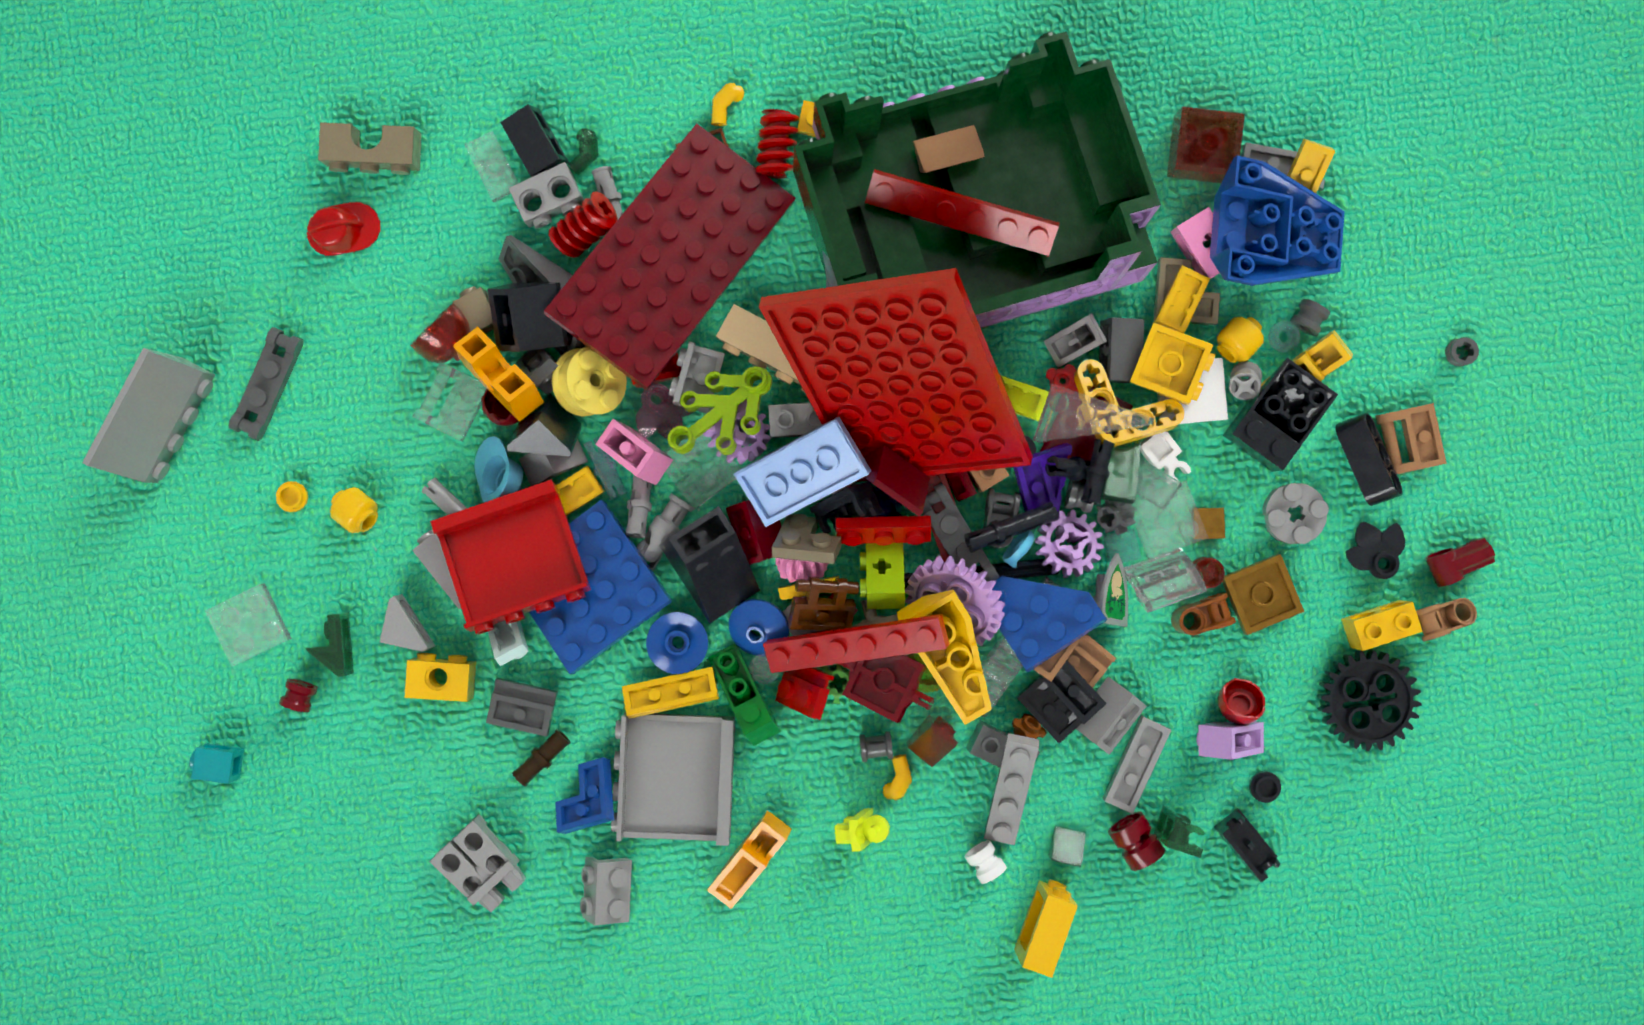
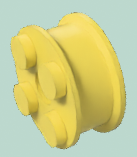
[552,346,627,417]

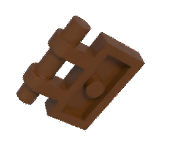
[788,577,859,631]

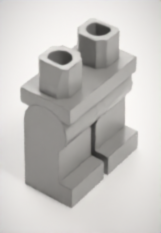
[429,814,526,912]

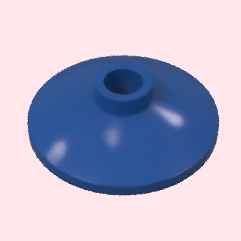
[729,599,789,656]
[646,612,708,674]

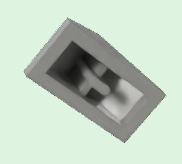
[1044,314,1107,368]
[519,439,588,486]
[380,594,435,652]

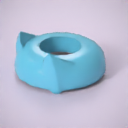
[1003,530,1034,568]

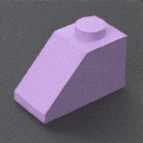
[1196,722,1264,760]

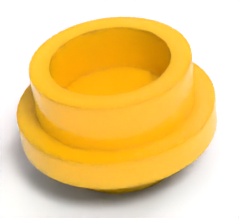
[276,481,308,512]

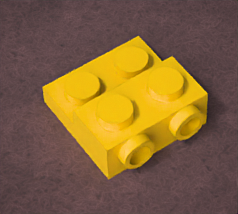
[1130,322,1216,405]

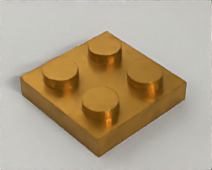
[1220,554,1304,635]

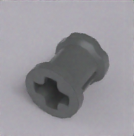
[859,731,893,762]

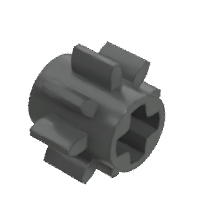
[1097,495,1136,535]

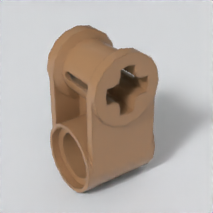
[1416,598,1477,642]

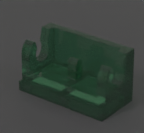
[1154,805,1205,858]

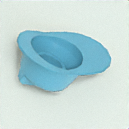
[474,436,523,502]

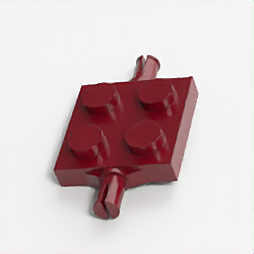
[839,655,934,723]

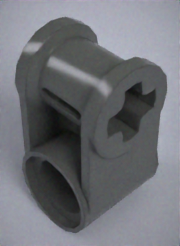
[983,488,1020,549]

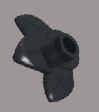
[1345,522,1405,579]

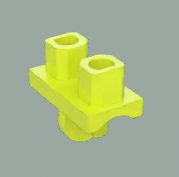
[834,808,890,852]

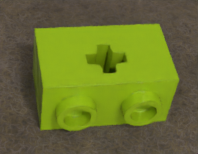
[860,543,905,609]

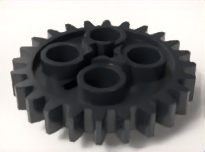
[1317,650,1422,751]

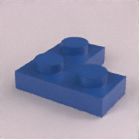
[555,757,614,834]

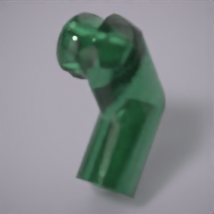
[568,128,598,175]

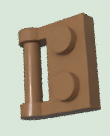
[1375,403,1447,474]

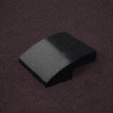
[1016,660,1107,744]

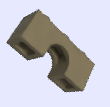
[318,122,422,175]

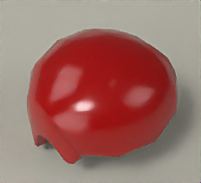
[1218,678,1265,725]

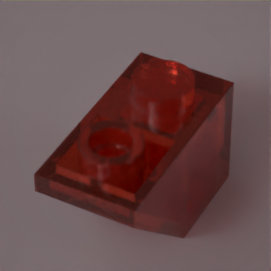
[906,715,958,767]

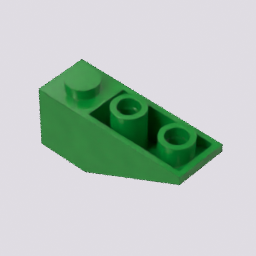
[708,643,781,746]

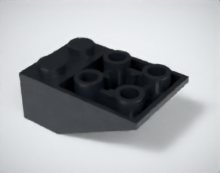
[1223,358,1338,472]
[659,506,760,623]

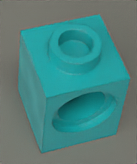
[189,743,244,784]

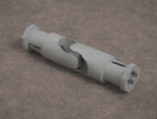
[636,493,694,571]

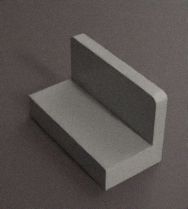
[1076,677,1146,755]

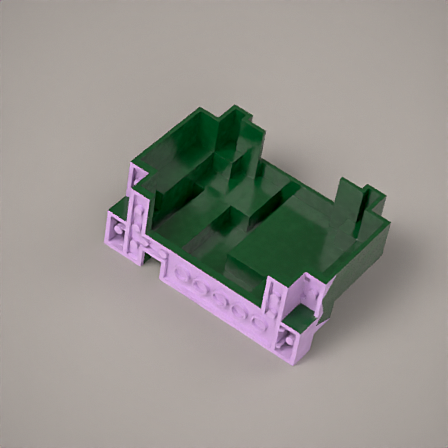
[793,31,1161,328]

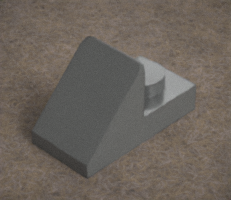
[516,349,558,394]

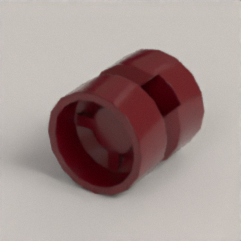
[1108,811,1166,871]

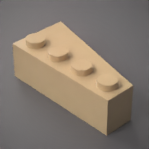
[716,304,805,393]

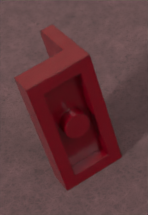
[726,500,782,565]

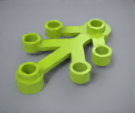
[667,366,772,455]

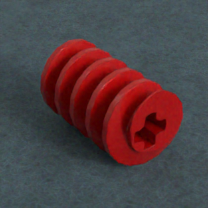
[755,109,799,179]
[548,192,618,258]

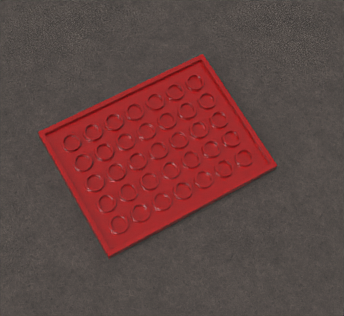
[759,268,1033,482]

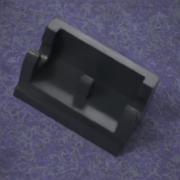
[500,104,569,177]
[810,481,883,534]
[1214,808,1280,882]

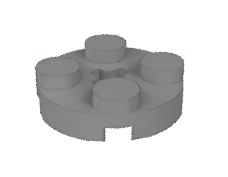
[1263,483,1329,544]

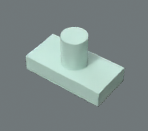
[488,620,529,666]

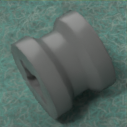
[1290,299,1330,336]
[1064,480,1094,513]

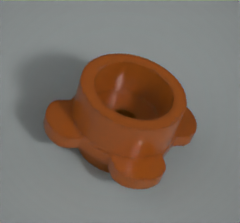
[1012,714,1047,739]

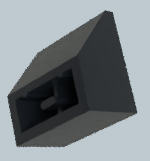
[487,282,569,352]

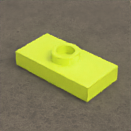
[1002,376,1051,422]

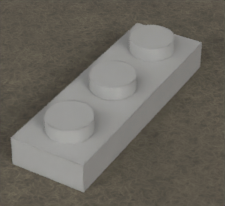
[1102,715,1171,814]

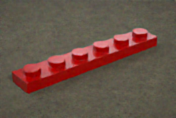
[865,169,1059,256]
[763,614,950,673]

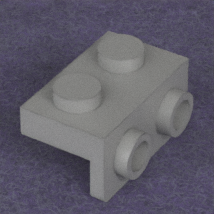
[669,342,725,414]
[580,857,632,925]

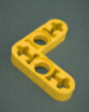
[1074,359,1185,447]

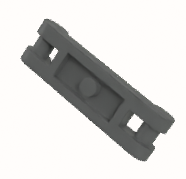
[228,327,304,441]
[923,482,1000,582]

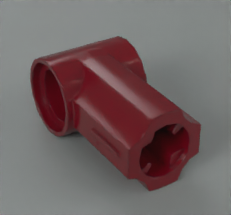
[1425,538,1495,587]

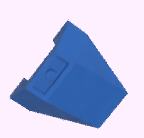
[1210,155,1345,286]

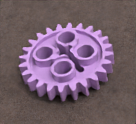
[905,556,1005,646]

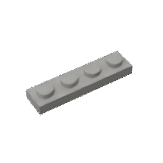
[984,733,1039,845]

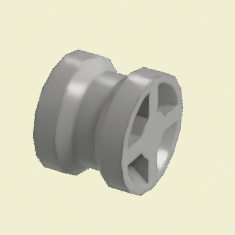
[1229,361,1262,400]

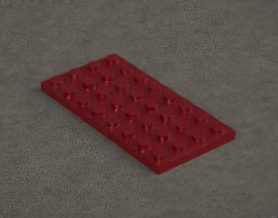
[544,123,796,391]

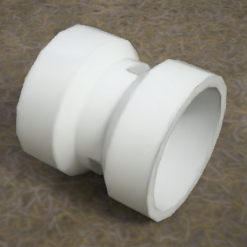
[964,840,1007,884]

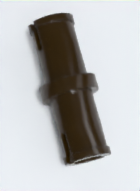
[512,729,571,787]

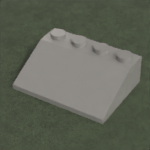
[82,348,215,483]

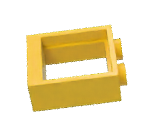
[1014,880,1078,978]

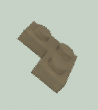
[1153,257,1220,325]
[772,514,841,564]

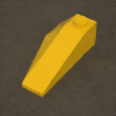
[897,590,992,725]

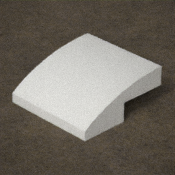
[1157,358,1228,424]

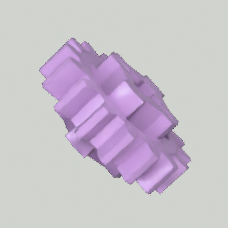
[703,399,771,464]
[1035,510,1104,578]

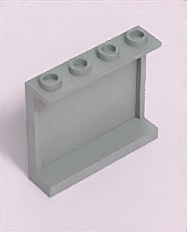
[611,712,735,846]

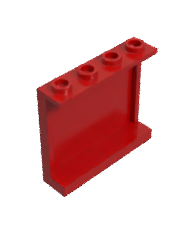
[430,479,591,635]

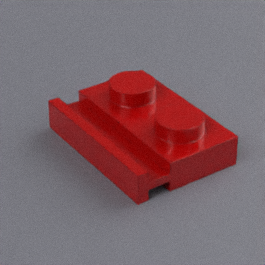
[775,667,834,720]

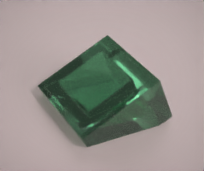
[1048,826,1086,867]

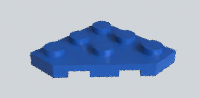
[992,576,1107,672]

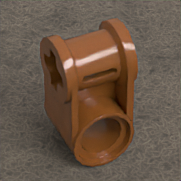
[1171,592,1236,635]

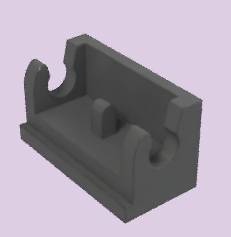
[1099,317,1144,383]

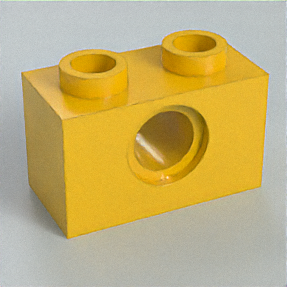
[404,653,476,702]

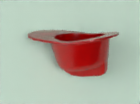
[307,202,380,256]

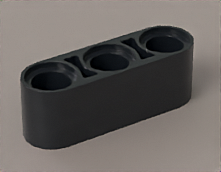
[1336,413,1403,506]

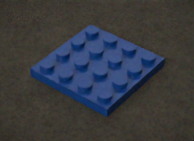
[529,500,672,674]

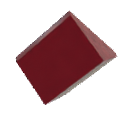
[864,444,930,517]

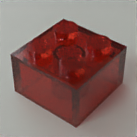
[1167,106,1245,183]

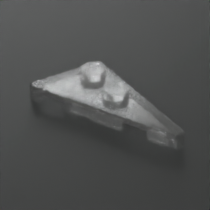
[1033,384,1155,443]

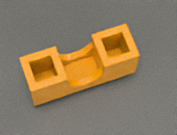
[453,326,544,422]

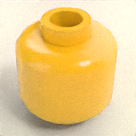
[1217,317,1264,363]
[330,487,378,533]

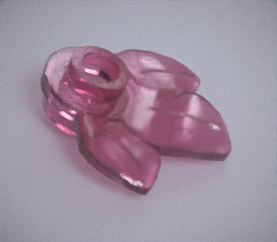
[636,383,693,439]

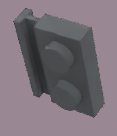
[486,678,558,736]

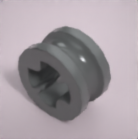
[1445,337,1479,366]

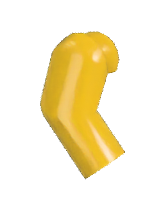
[711,83,744,127]
[883,754,912,800]

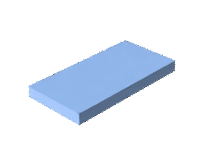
[734,416,871,527]

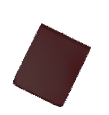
[945,472,977,502]

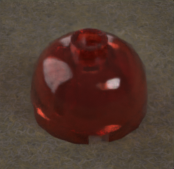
[410,303,470,363]

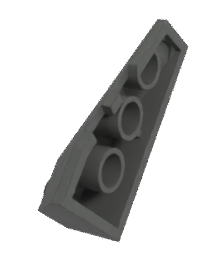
[498,235,586,356]

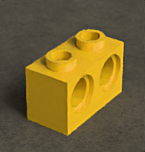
[1341,600,1423,651]

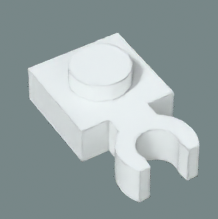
[1136,432,1191,484]

